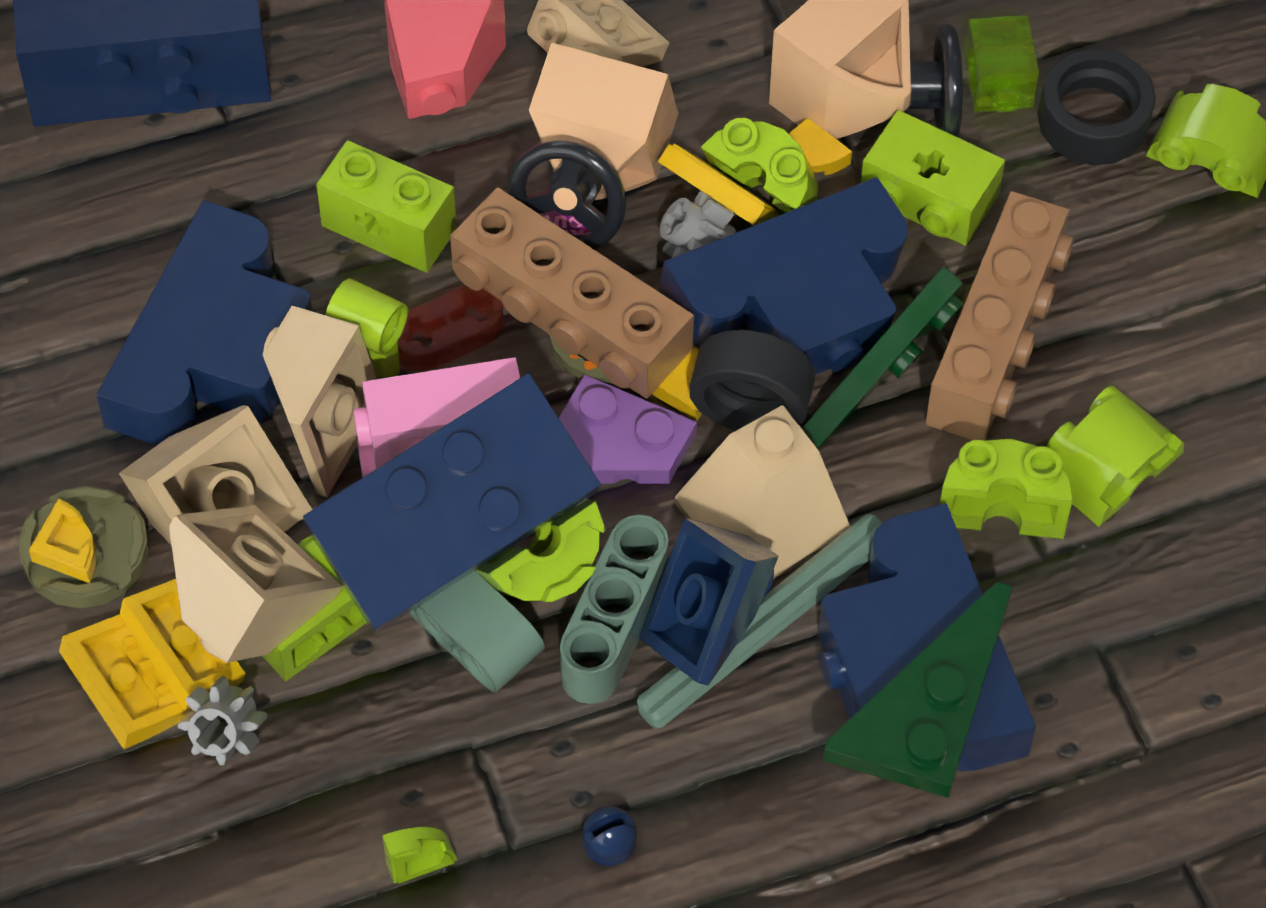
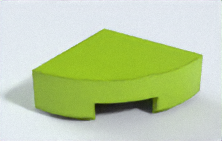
[382,827,457,884]

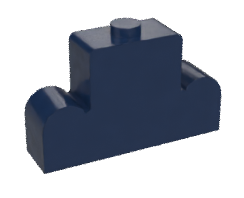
[658,177,908,375]
[96,200,313,445]
[818,503,1036,772]

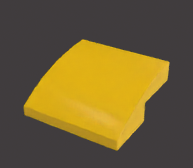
[59,579,246,749]

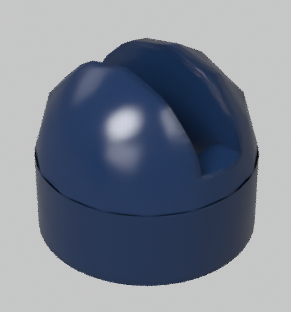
[582,806,636,866]

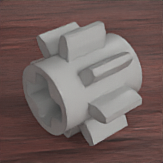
[660,191,736,258]
[178,676,267,765]

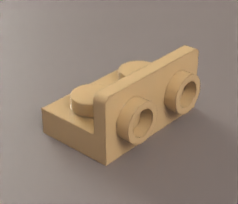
[527,0,670,67]

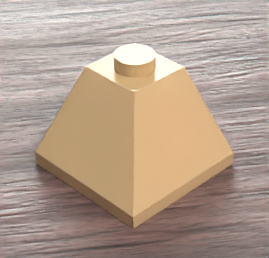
[262,306,377,498]
[119,405,312,545]
[674,405,850,581]
[169,505,343,663]

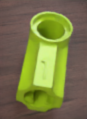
[325,278,408,379]

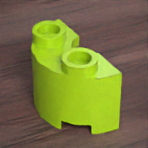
[1145,84,1266,198]
[700,118,818,215]
[1046,385,1184,527]
[940,439,1073,539]
[475,499,604,602]

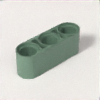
[560,515,669,704]
[409,571,545,692]

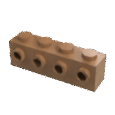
[450,187,694,399]
[925,191,1074,441]

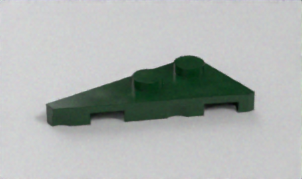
[802,266,966,449]
[823,582,1013,798]

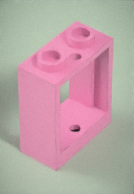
[353,357,520,477]

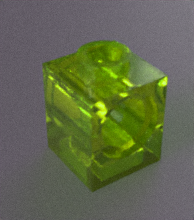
[964,15,1039,112]

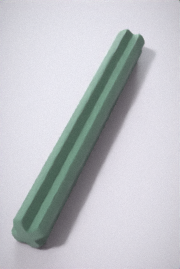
[637,514,882,729]

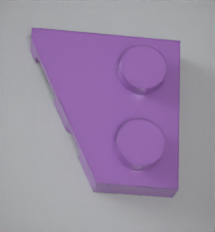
[559,374,697,484]

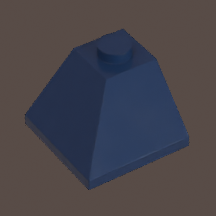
[639,518,779,686]

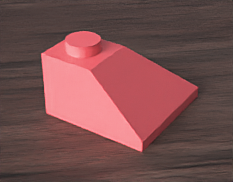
[384,0,506,119]

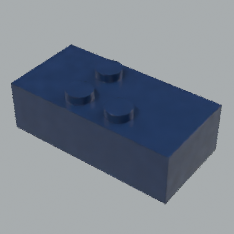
[13,0,271,127]
[303,373,601,635]

